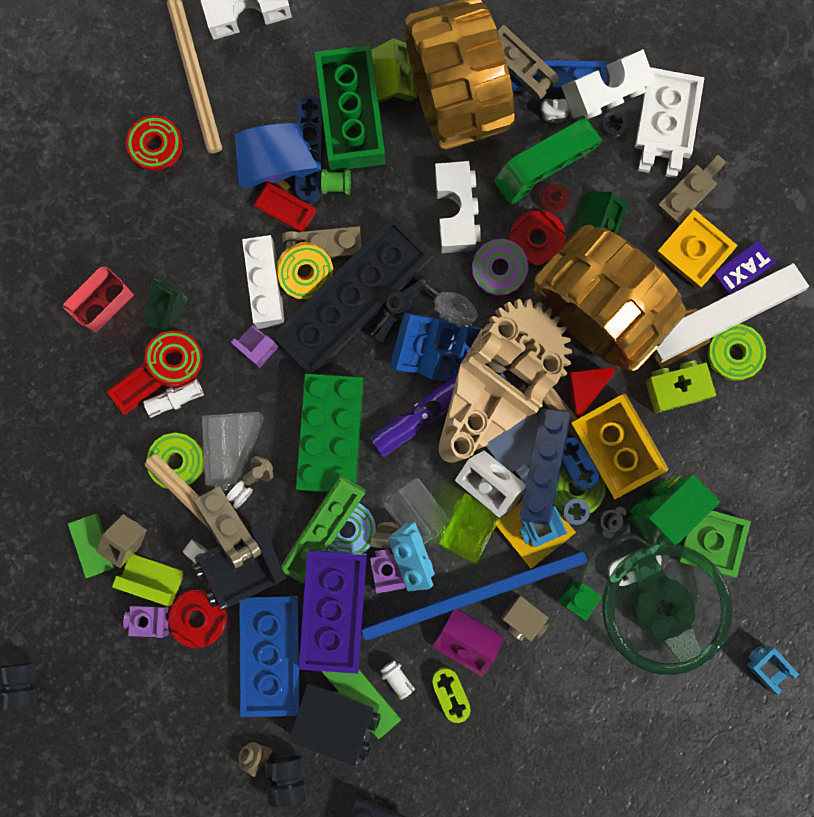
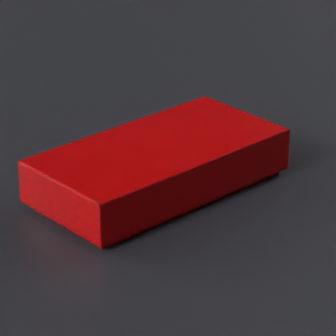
[254,182,316,232]
[107,363,164,415]

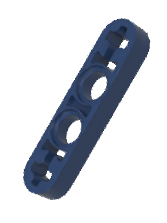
[295,95,323,204]

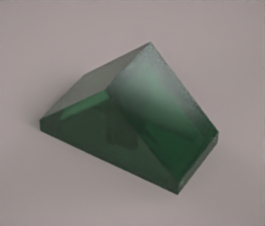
[141,277,189,333]

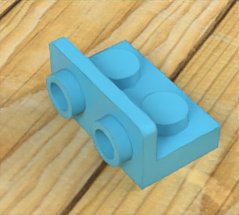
[387,522,435,591]

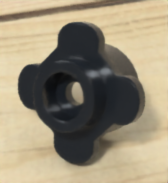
[599,507,631,539]

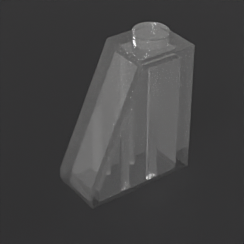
[202,412,264,491]

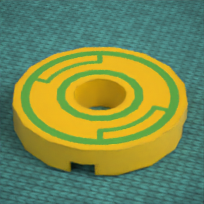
[276,242,333,299]

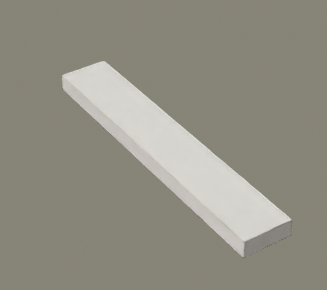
[654,263,809,363]

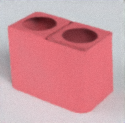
[62,267,134,333]

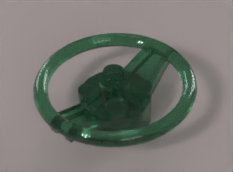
[602,544,733,675]

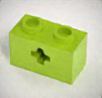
[645,360,716,413]

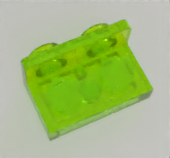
[439,493,500,564]

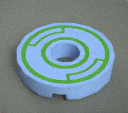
[327,503,376,553]

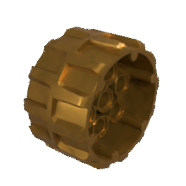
[404,0,514,149]
[534,225,686,372]

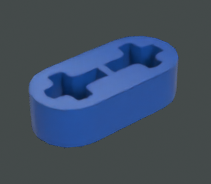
[562,438,599,491]

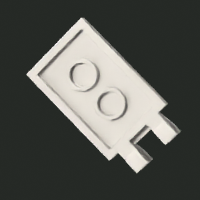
[634,67,704,178]

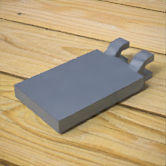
[468,373,539,484]

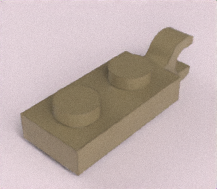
[657,155,726,226]

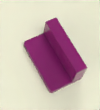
[432,609,504,677]

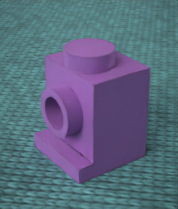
[370,549,405,593]
[123,605,170,638]

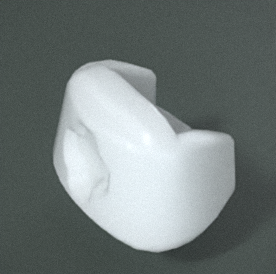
[540,99,570,123]

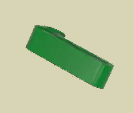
[494,118,603,205]

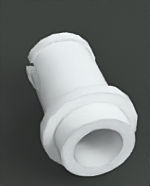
[380,660,415,700]

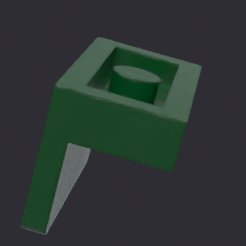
[569,191,628,239]

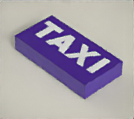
[712,241,776,296]

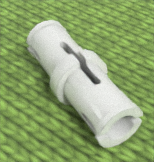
[143,379,204,418]

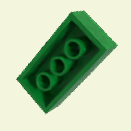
[315,45,386,171]
[296,374,364,493]
[626,474,720,546]

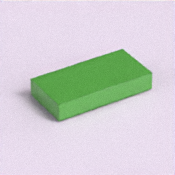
[68,514,116,578]

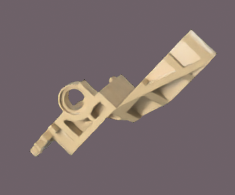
[439,299,572,463]

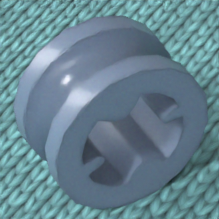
[562,499,590,525]

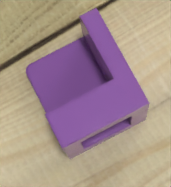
[231,326,278,368]

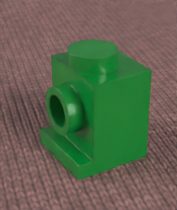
[557,578,603,621]

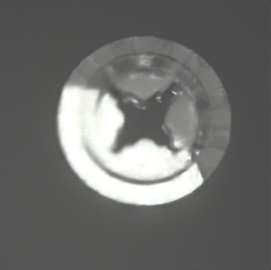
[434,292,478,327]

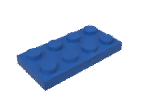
[240,596,300,717]

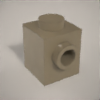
[96,514,147,568]
[501,595,549,641]

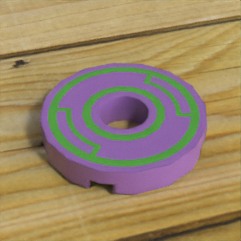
[472,239,529,296]

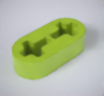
[432,667,471,723]

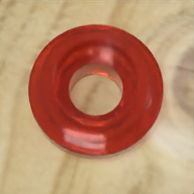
[541,184,570,212]

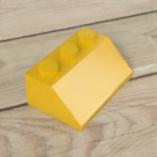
[572,393,669,499]

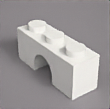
[201,0,292,40]
[561,50,655,119]
[435,161,481,253]
[242,235,285,329]

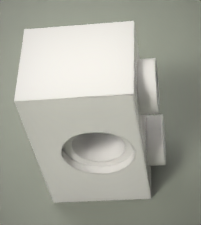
[455,451,526,518]

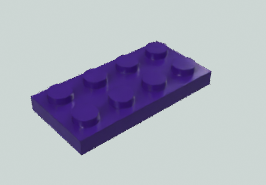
[299,550,367,674]

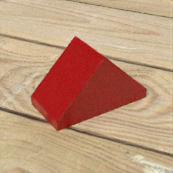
[567,367,616,419]

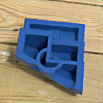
[235,123,321,189]
[390,312,482,381]

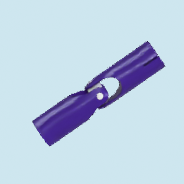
[369,375,457,458]

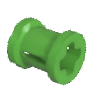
[321,169,351,195]

